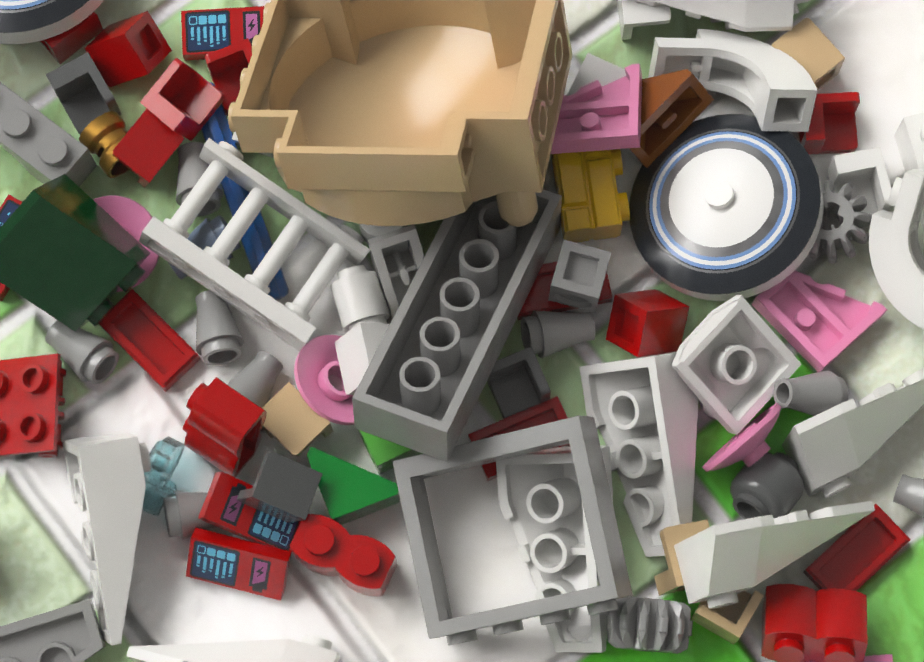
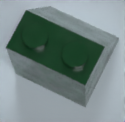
[0,174,151,332]

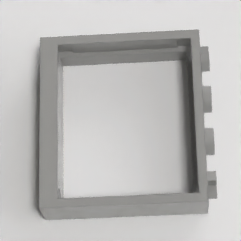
[392,415,633,646]

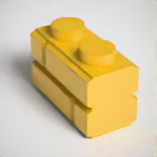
[551,149,630,243]

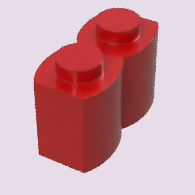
[182,377,267,478]
[290,514,398,597]
[761,584,868,662]

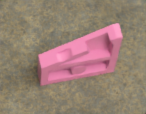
[551,64,642,154]
[751,271,887,372]

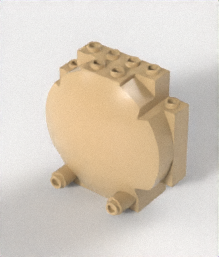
[228,0,573,227]

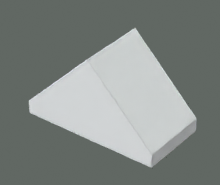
[368,225,424,319]

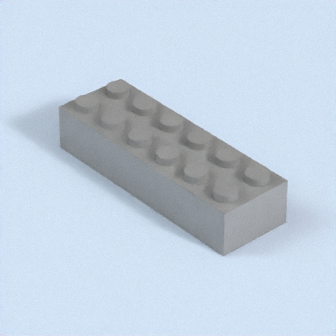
[352,189,562,463]

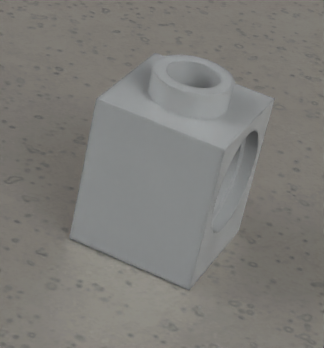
[548,239,611,313]

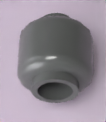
[730,452,804,519]

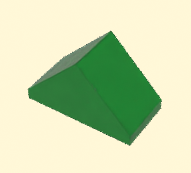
[307,447,400,525]

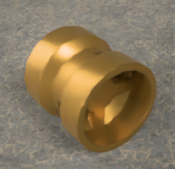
[79,111,130,178]

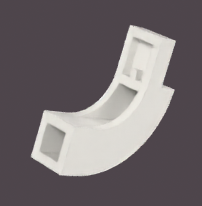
[648,29,818,132]
[869,168,924,329]

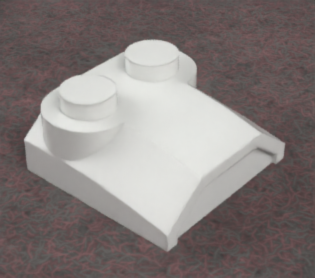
[672,295,802,435]

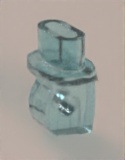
[142,436,185,516]

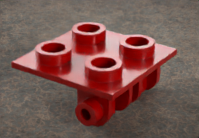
[0,353,67,458]

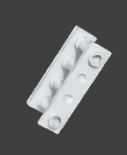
[139,138,370,352]

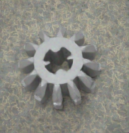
[808,180,872,263]
[606,597,693,654]

